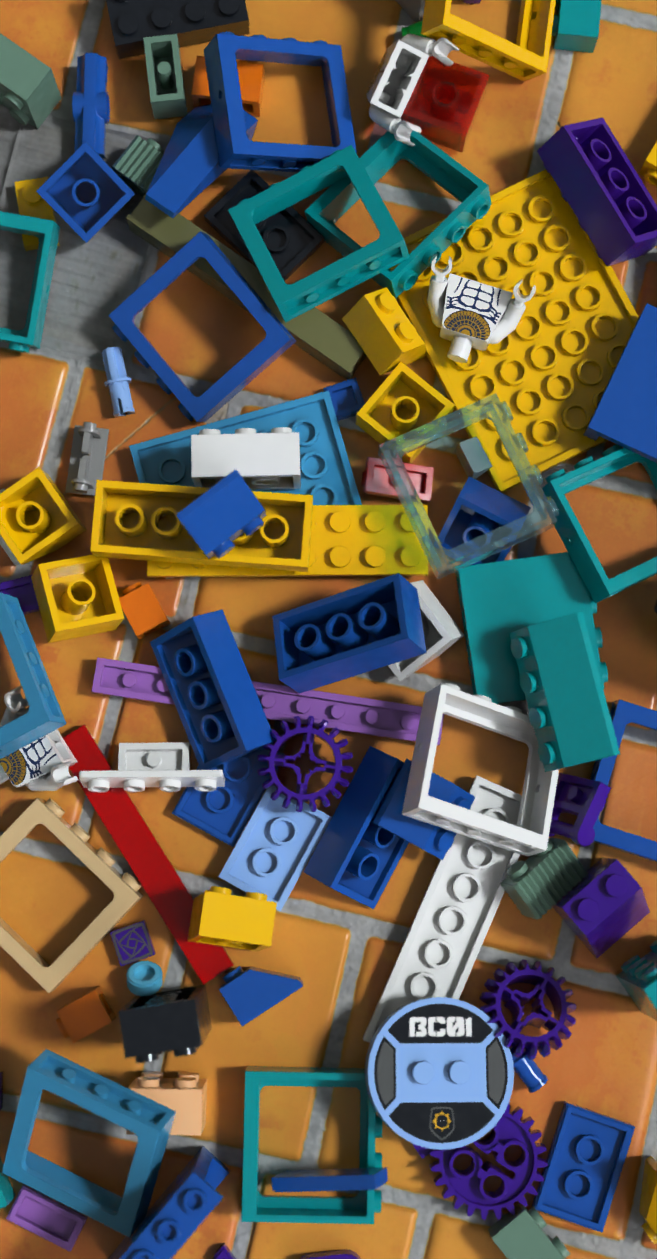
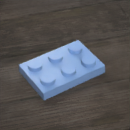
[218,785,332,912]

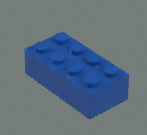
[272,573,427,694]

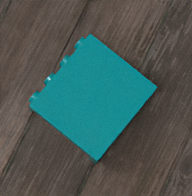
[455,552,608,704]

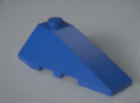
[145,104,258,219]

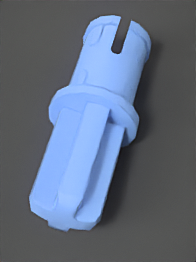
[102,346,135,417]

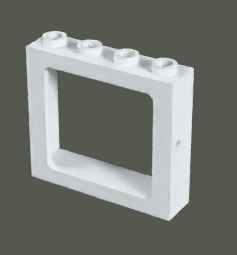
[402,683,559,857]

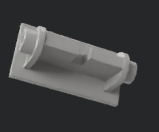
[65,422,109,496]

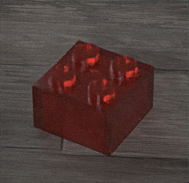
[401,56,490,153]

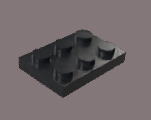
[204,170,324,281]

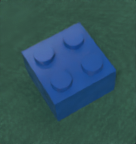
[36,142,135,243]

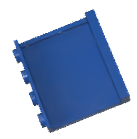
[584,303,657,463]
[108,1146,230,1259]

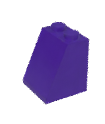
[552,858,650,958]

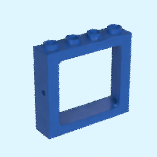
[204,32,357,172]
[108,231,296,422]
[590,699,657,862]

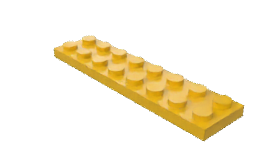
[147,505,428,577]

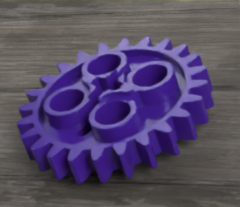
[429,1103,547,1220]

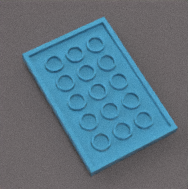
[129,390,362,579]

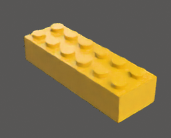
[90,480,313,572]

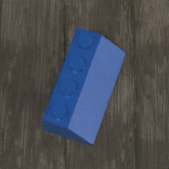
[150,609,276,770]
[303,746,408,909]

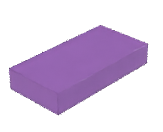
[6,1184,88,1252]

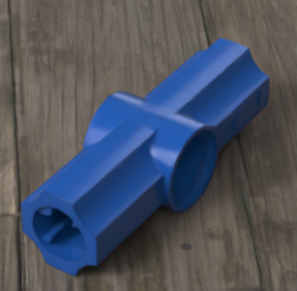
[72,53,110,159]

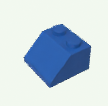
[176,469,266,559]
[433,476,531,566]
[373,759,475,860]

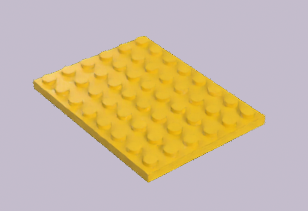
[389,169,639,493]

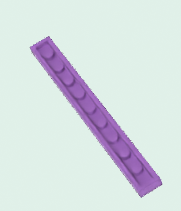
[92,657,444,746]

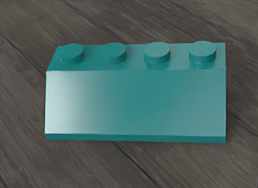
[509,611,620,772]

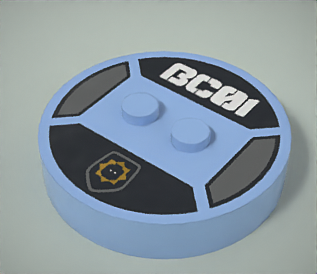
[365,997,514,1150]

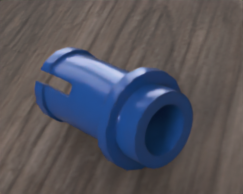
[510,1047,548,1093]

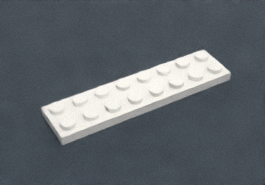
[363,775,522,1043]

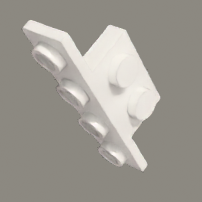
[79,742,225,793]

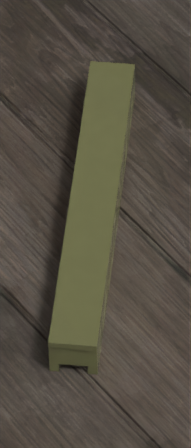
[126,195,367,380]

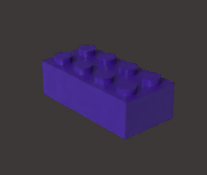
[537,118,657,267]

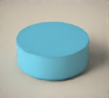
[126,961,163,996]

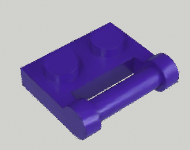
[549,773,611,846]

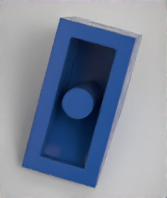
[219,966,304,1026]

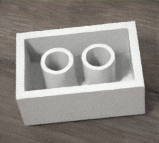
[191,427,301,490]

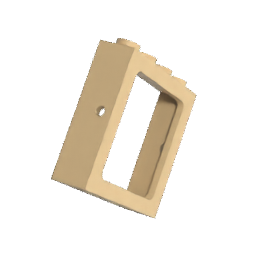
[0,798,143,993]

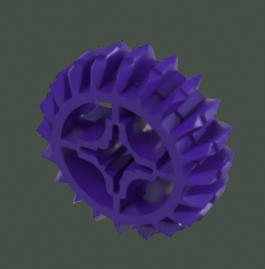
[257,716,353,812]
[479,959,577,1060]

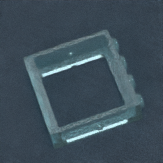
[378,393,559,580]

